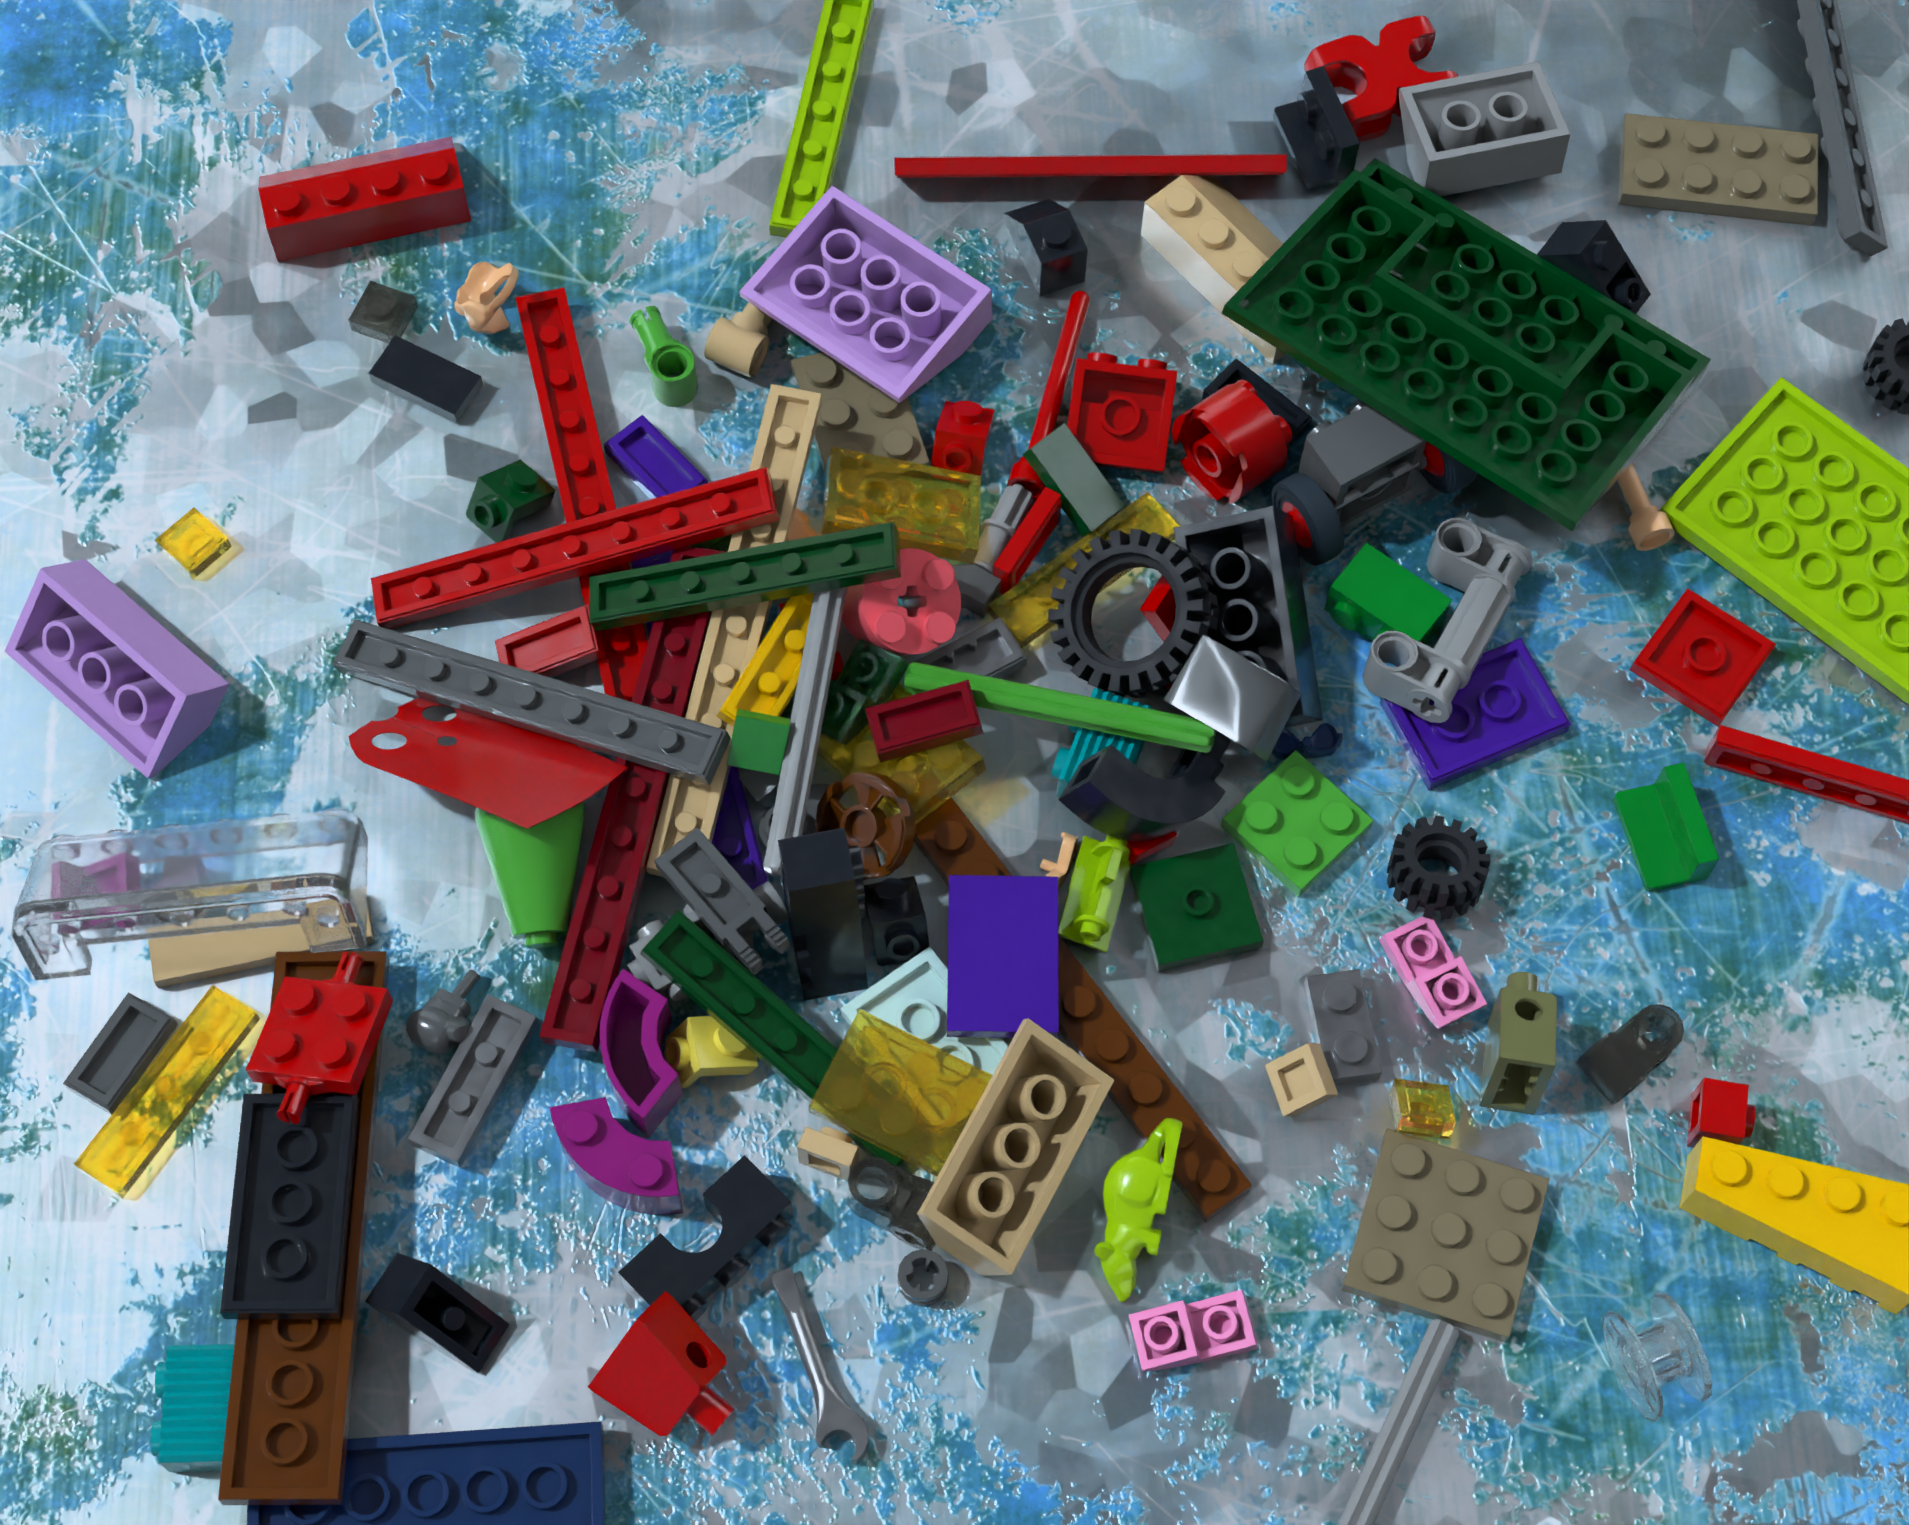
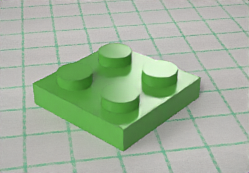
[1221,750,1374,897]

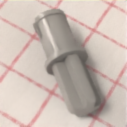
[965,484,1033,575]

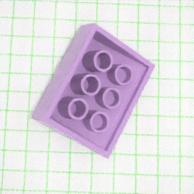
[739,186,992,403]

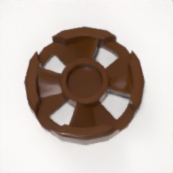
[815,771,916,880]

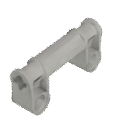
[1362,518,1533,723]

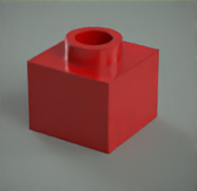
[1687,1077,1755,1148]

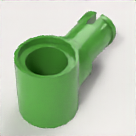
[629,306,698,407]

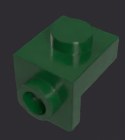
[466,459,556,543]

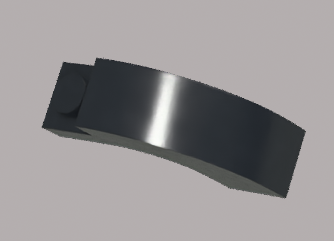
[1058,730,1231,842]

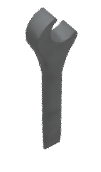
[770,1267,869,1465]

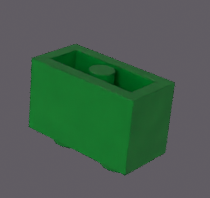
[1324,543,1452,645]

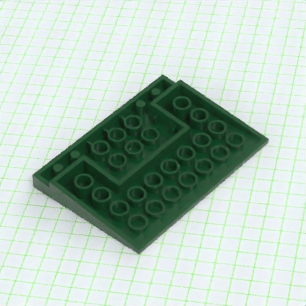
[1222,158,1711,532]

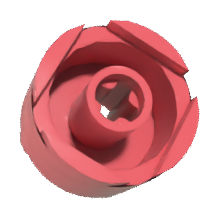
[842,548,961,658]

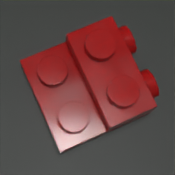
[1067,352,1177,474]

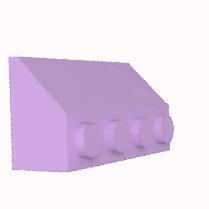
[4,559,230,778]

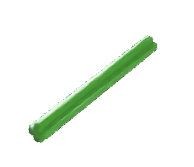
[904,662,1216,753]

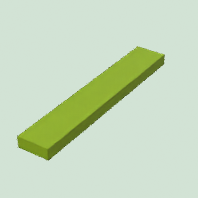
[769,0,874,238]

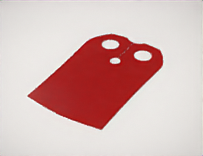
[348,697,628,829]

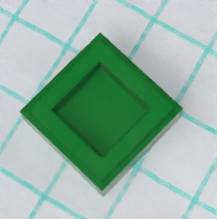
[727,709,791,775]

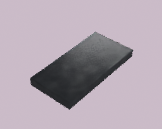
[220,1093,360,1319]

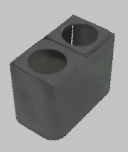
[1164,634,1302,761]

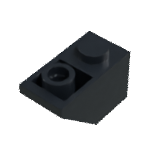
[1537,220,1651,314]

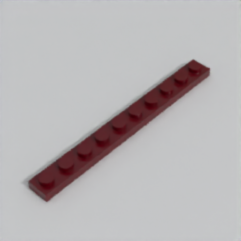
[539,546,725,1053]

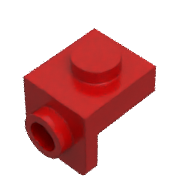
[931,401,995,482]

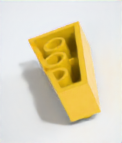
[1679,1136,1909,1315]

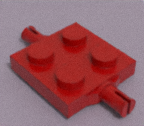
[246,951,393,1124]

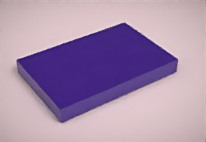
[1380,638,1571,791]
[947,875,1059,1039]

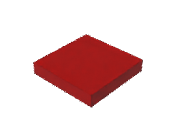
[1630,588,1776,727]

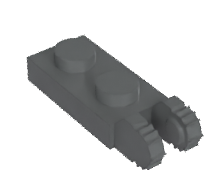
[654,827,791,975]

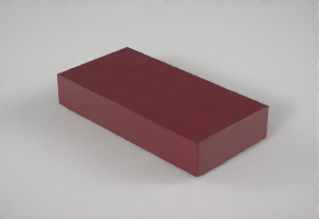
[865,680,984,763]

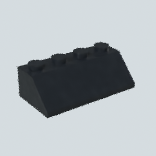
[1174,506,1323,728]

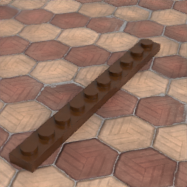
[883,765,1252,1223]

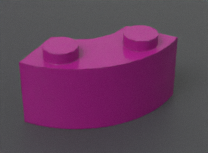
[600,969,683,1138]
[549,1097,683,1215]

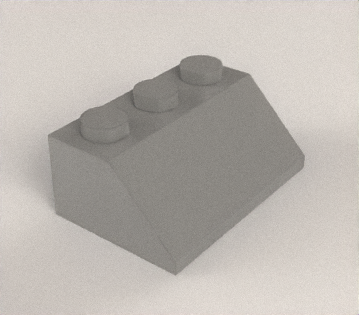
[1399,61,1571,197]

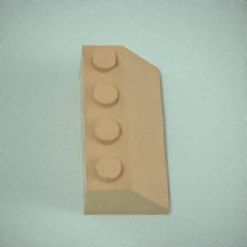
[1141,175,1286,364]
[917,1018,1114,1276]

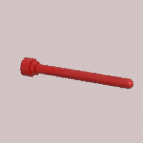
[1007,290,1090,501]

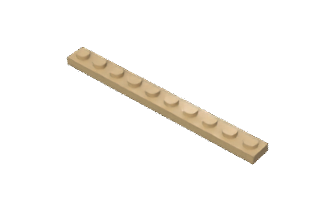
[646,384,822,877]

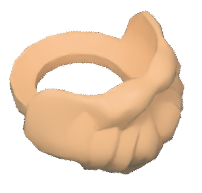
[454,262,519,334]

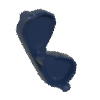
[1271,723,1343,760]

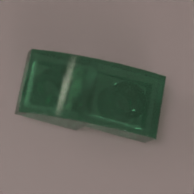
[821,638,909,746]

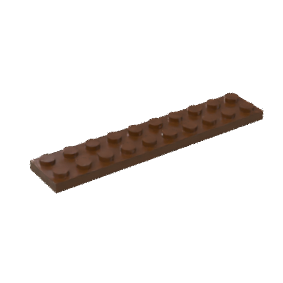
[218,951,390,1505]

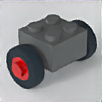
[1272,402,1477,566]

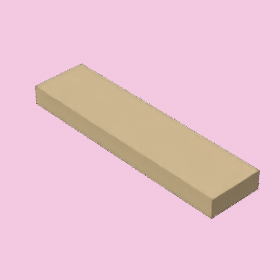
[147,887,375,988]

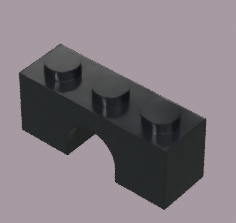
[618,1155,793,1322]

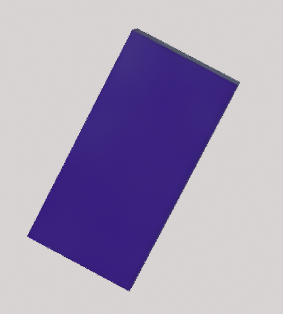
[604,415,708,499]

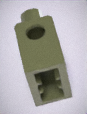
[1479,972,1557,1115]

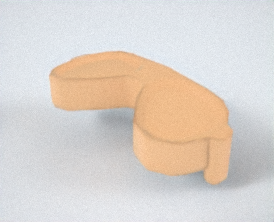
[1040,832,1078,891]

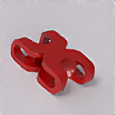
[1304,15,1459,142]

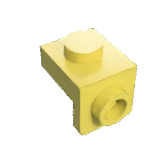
[664,1016,758,1088]

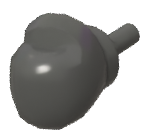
[406,969,480,1054]

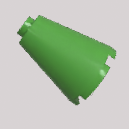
[475,801,585,948]

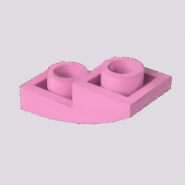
[1379,916,1487,1029]
[1129,1289,1259,1372]

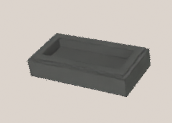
[63,992,178,1116]

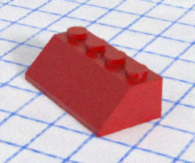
[258,137,471,262]

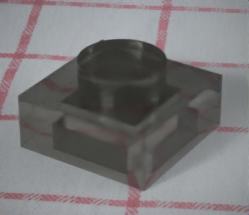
[348,280,418,344]

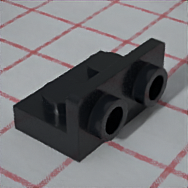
[1273,66,1360,189]

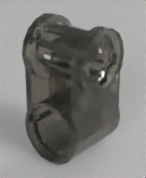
[1575,1004,1684,1106]
[846,1157,936,1251]

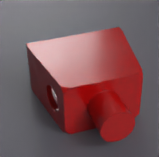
[588,1291,735,1437]

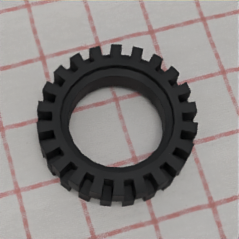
[1048,529,1218,698]

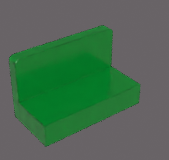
[1613,763,1719,892]

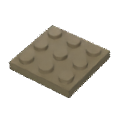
[1341,1128,1549,1343]

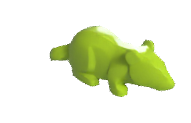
[1094,1118,1183,1302]

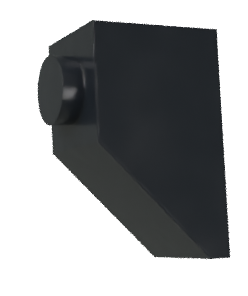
[1003,199,1088,297]
[365,1253,510,1373]

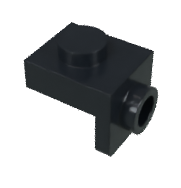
[863,876,930,966]

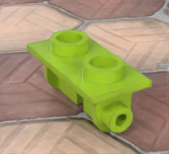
[1058,835,1131,953]

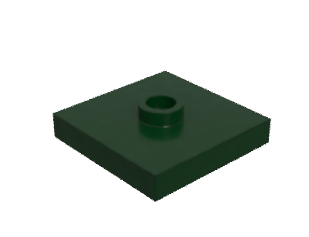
[1129,843,1264,972]

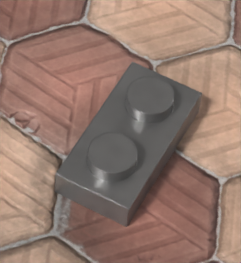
[1304,969,1382,1085]

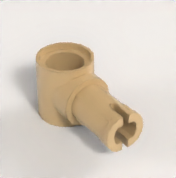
[704,302,773,378]

